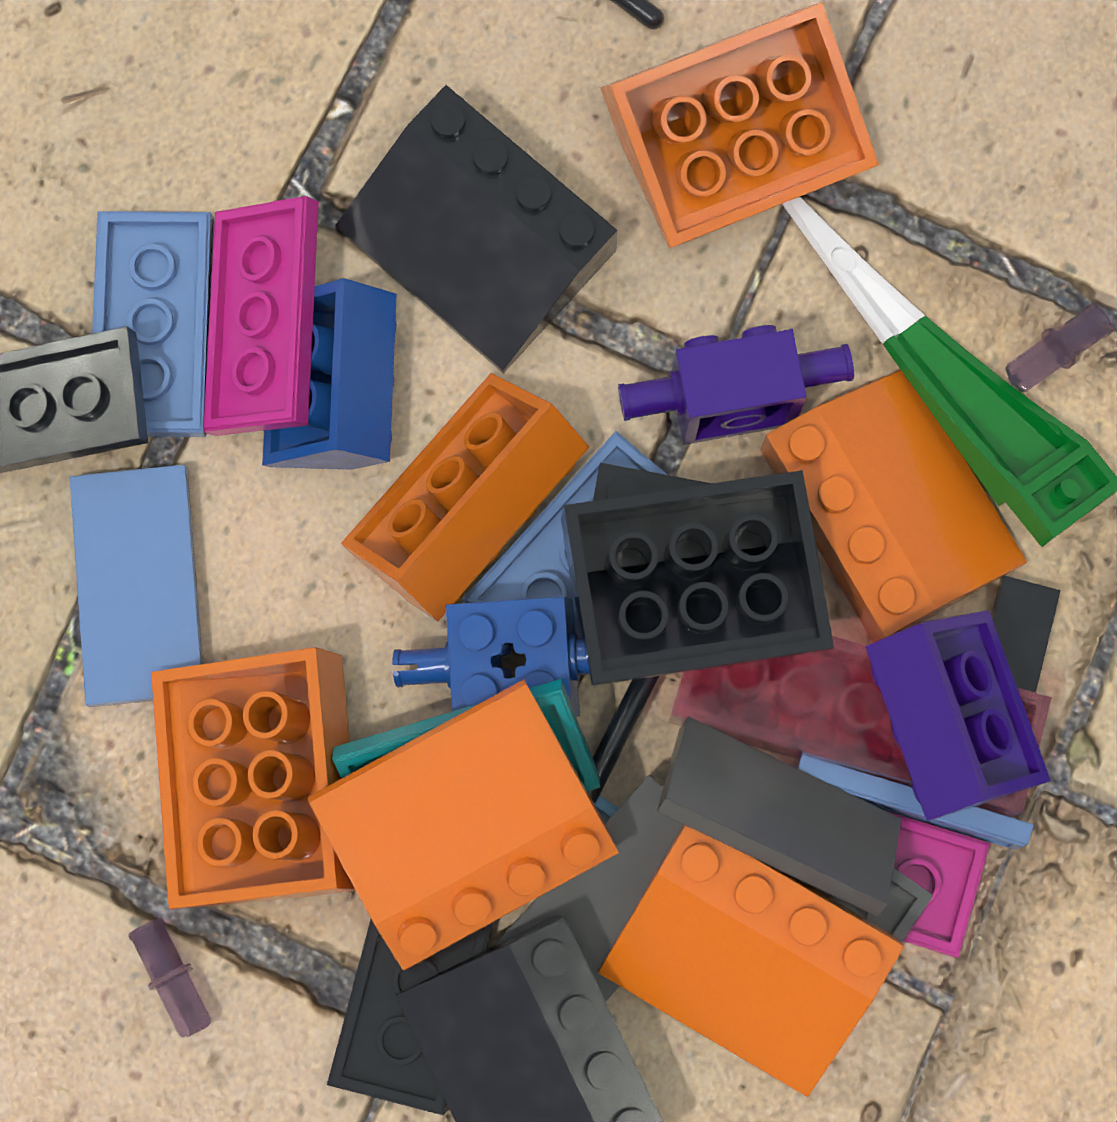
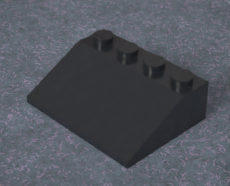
[335,85,618,374]
[561,470,834,686]
[395,915,663,1122]

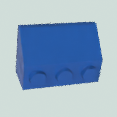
[262,278,397,470]

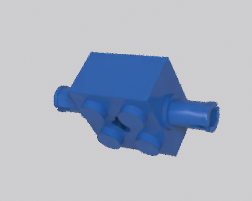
[392,597,590,717]

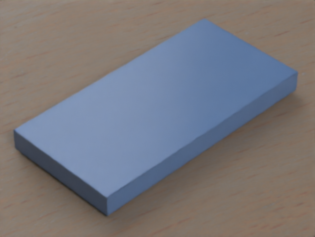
[92,211,213,437]
[462,431,667,659]
[70,465,203,708]

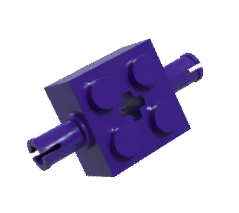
[618,325,854,445]

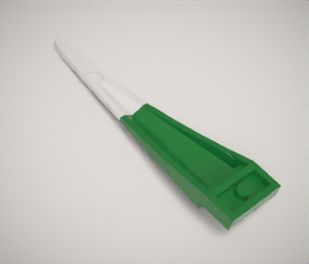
[782,197,1117,547]

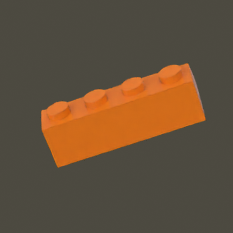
[340,373,590,622]

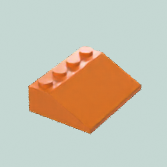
[600,2,879,248]
[760,370,1027,643]
[151,647,356,909]
[308,680,619,971]
[598,824,904,1097]

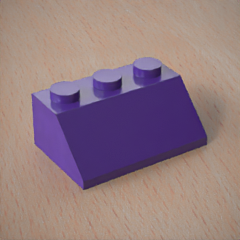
[865,610,1051,821]

